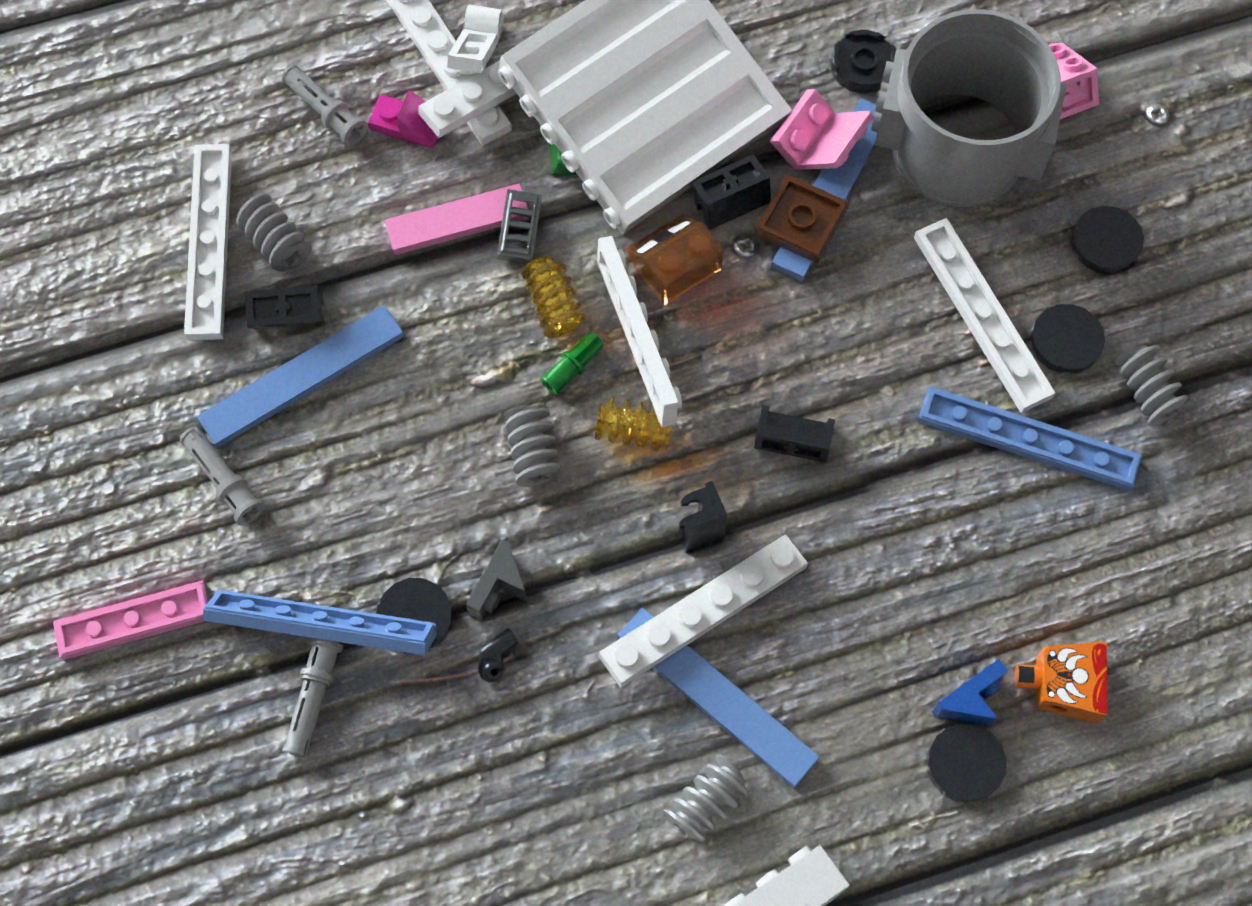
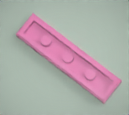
[384,183,530,256]
[53,580,209,660]

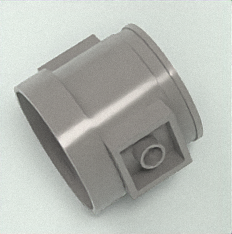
[871,9,1067,207]

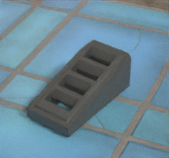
[497,189,542,265]

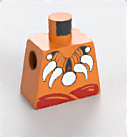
[1015,642,1108,723]

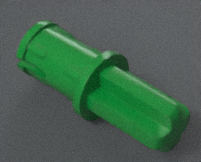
[540,333,604,395]

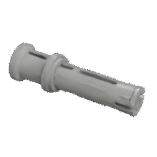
[281,64,368,146]
[180,426,265,526]
[282,638,344,758]

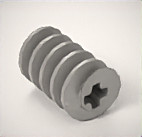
[236,193,312,271]
[1115,345,1189,426]
[503,405,561,487]
[662,754,749,843]

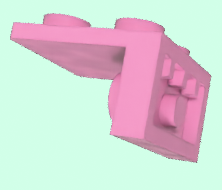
[1049,43,1099,119]
[770,89,874,170]

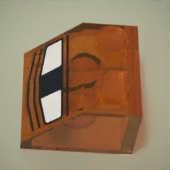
[624,214,724,305]

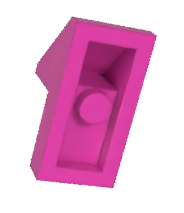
[368,90,438,148]

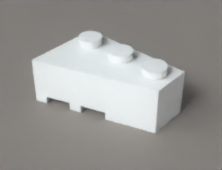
[724,845,850,906]

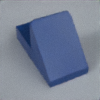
[932,659,1008,727]

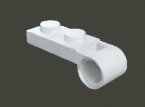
[447,5,504,75]

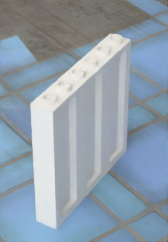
[498,0,792,235]

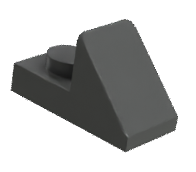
[466,539,527,621]

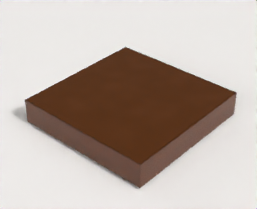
[754,174,850,264]

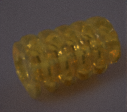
[522,257,586,338]
[595,395,674,454]

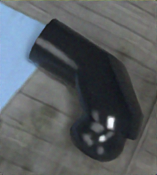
[478,628,519,682]

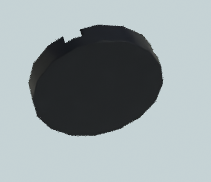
[830,29,897,94]
[1071,206,1144,274]
[1031,304,1105,374]
[376,578,453,654]
[927,723,1007,803]

